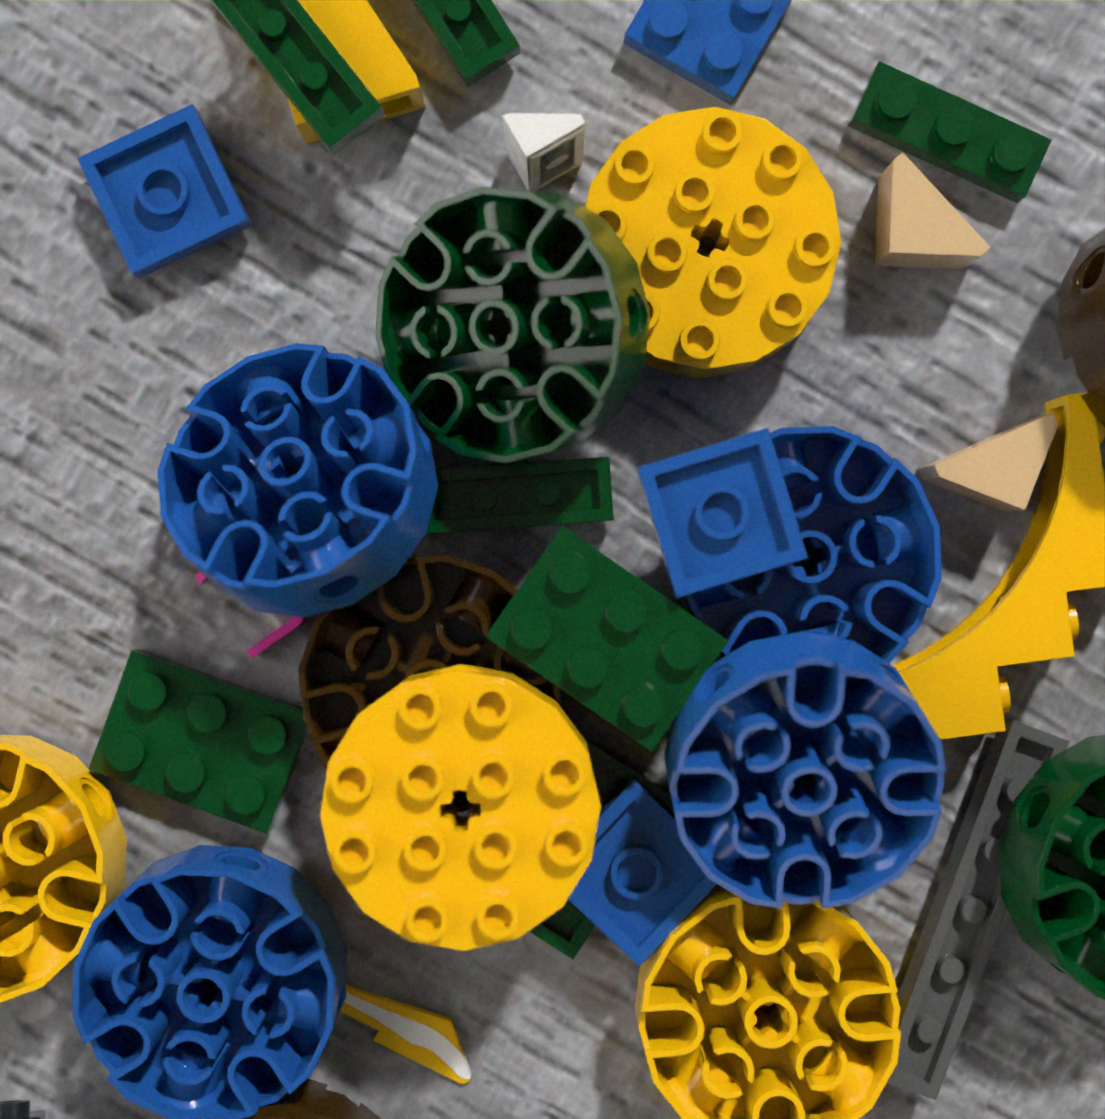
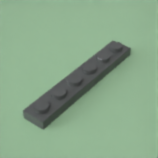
[886,717,1070,1100]

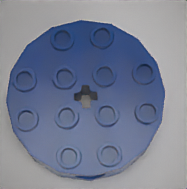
[157,343,438,617]
[680,426,942,663]
[664,631,946,909]
[73,845,347,1119]

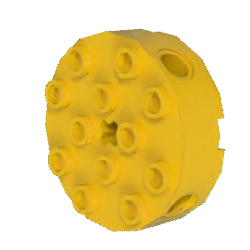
[585,107,842,379]
[320,664,601,951]
[0,735,127,1003]
[635,884,901,1119]

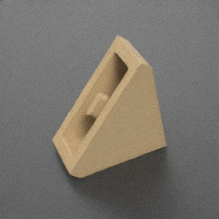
[875,152,991,269]
[918,413,1059,512]

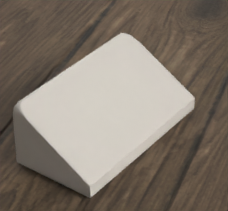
[502,113,586,191]

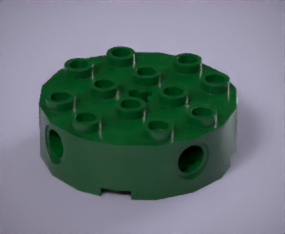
[375,187,650,463]
[999,735,1105,1000]

